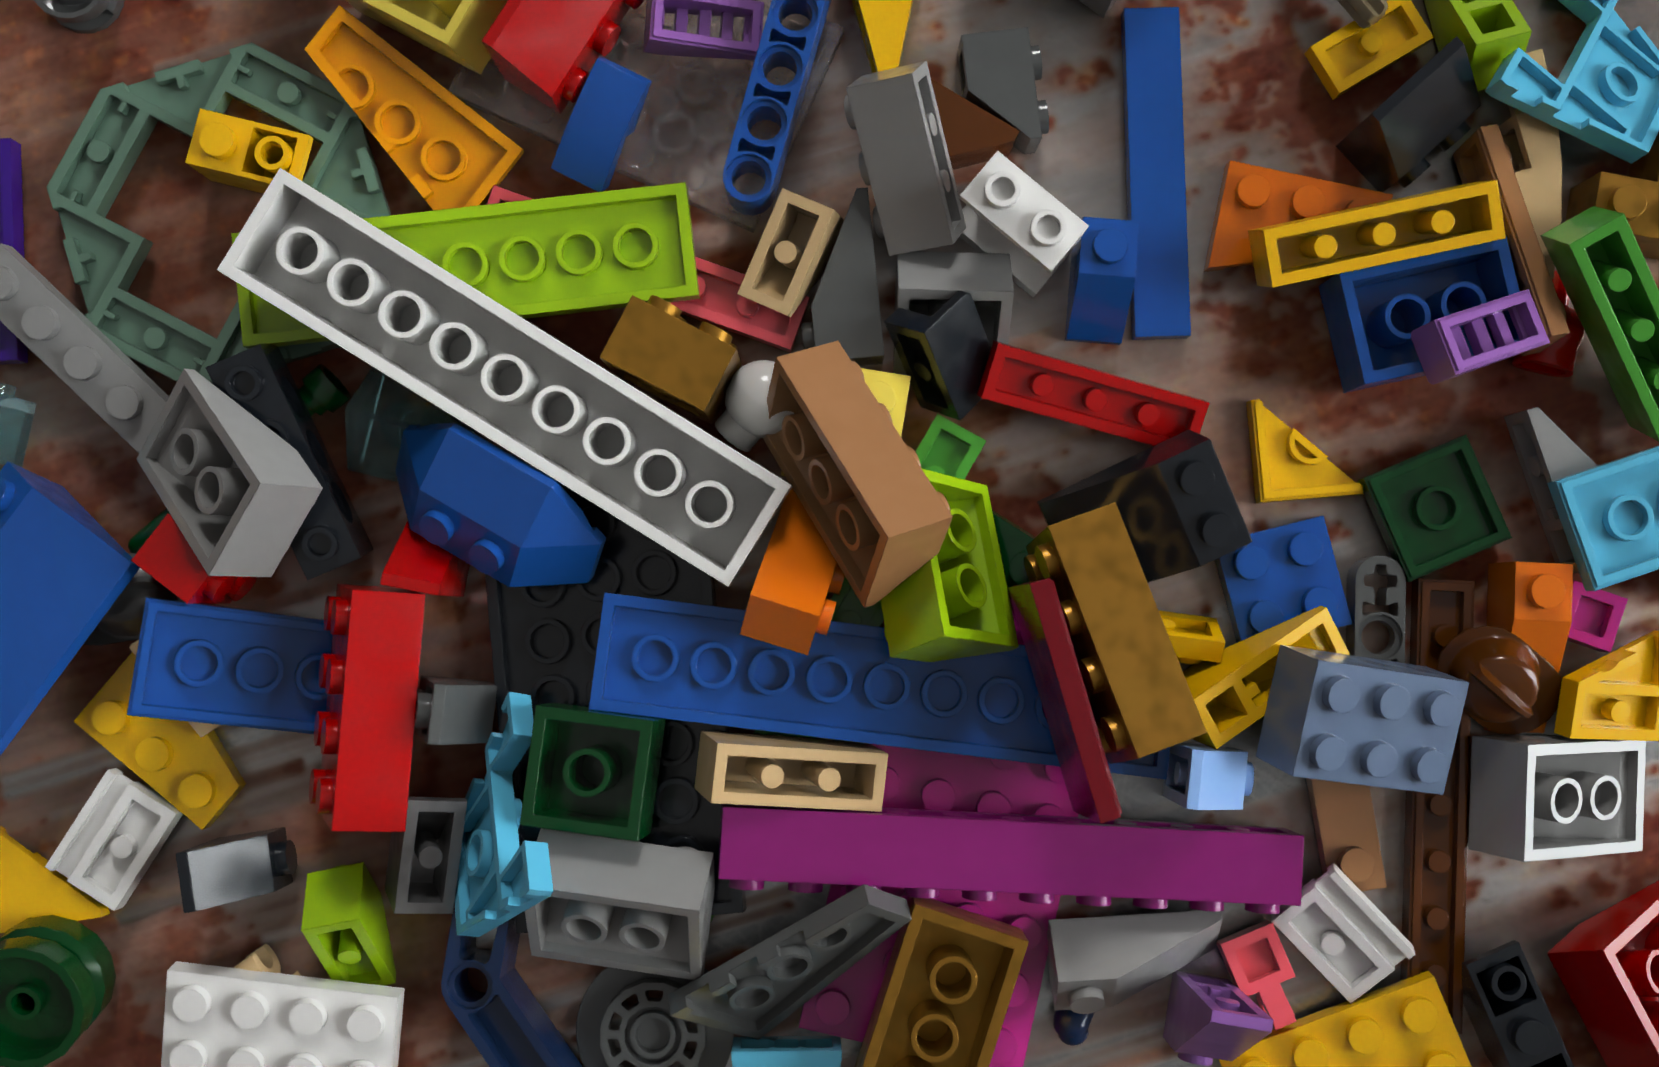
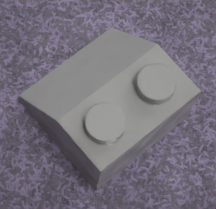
[893,251,1014,375]

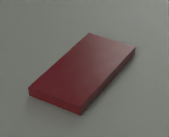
[1008,578,1122,824]

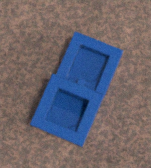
[551,56,652,192]

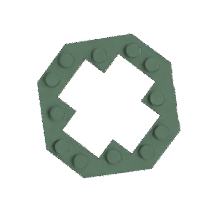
[47,42,391,385]

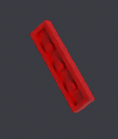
[977,341,1210,446]

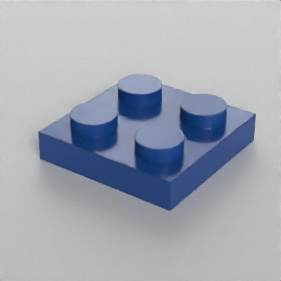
[1215,515,1352,643]

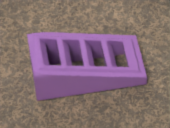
[643,0,764,60]
[1411,289,1550,384]

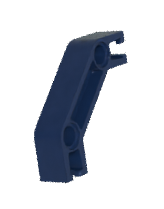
[441,908,583,1067]

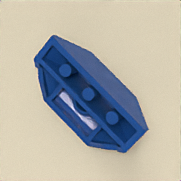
[395,423,606,587]

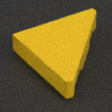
[1246,399,1364,503]
[0,825,110,933]

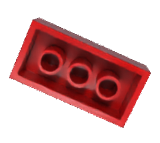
[309,584,426,832]

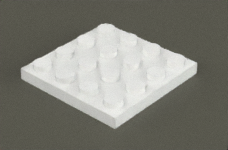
[161,961,405,1067]

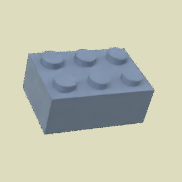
[1256,645,1469,795]

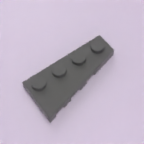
[667,884,912,1040]

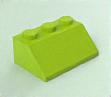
[881,468,1019,662]

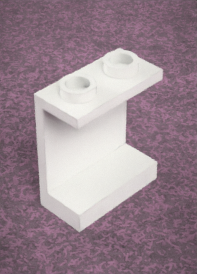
[959,151,1089,298]

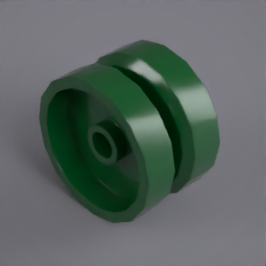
[0,915,116,1067]

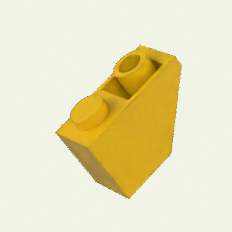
[185,108,314,194]

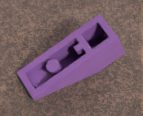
[1163,971,1274,1066]

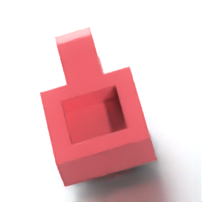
[1216,920,1297,1030]

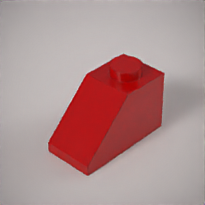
[380,521,470,597]

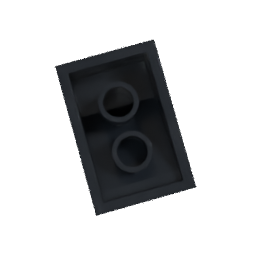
[1037,429,1253,583]

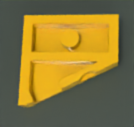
[1554,630,1659,741]

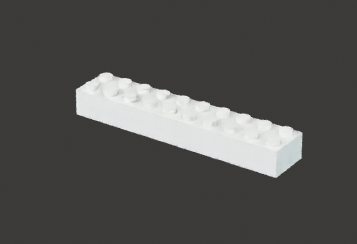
[217,168,793,587]

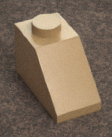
[737,188,844,317]

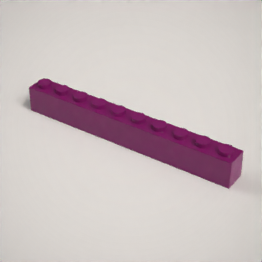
[717,804,1304,914]

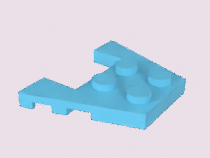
[1485,0,1659,164]
[454,692,553,937]

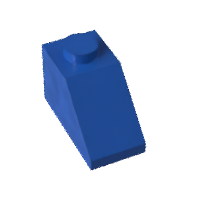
[1065,217,1140,345]

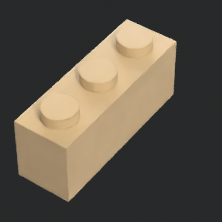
[694,731,888,812]

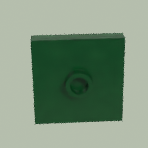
[1358,435,1512,582]

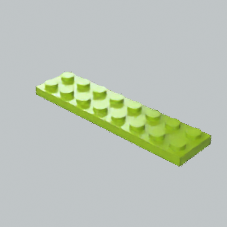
[231,182,700,349]

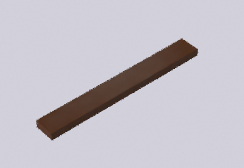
[1400,579,1475,1034]

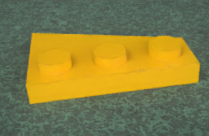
[74,652,246,830]

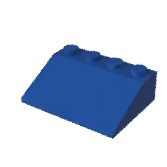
[0,461,140,756]

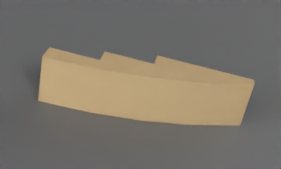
[1499,49,1562,279]

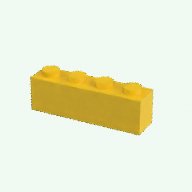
[1248,180,1506,288]

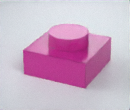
[1567,580,1628,652]

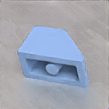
[1162,742,1254,810]

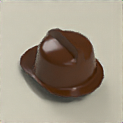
[1436,626,1562,735]

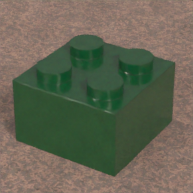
[520,702,666,841]

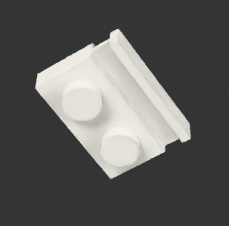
[45,768,183,911]
[1271,862,1416,1004]

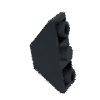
[1462,940,1574,1067]

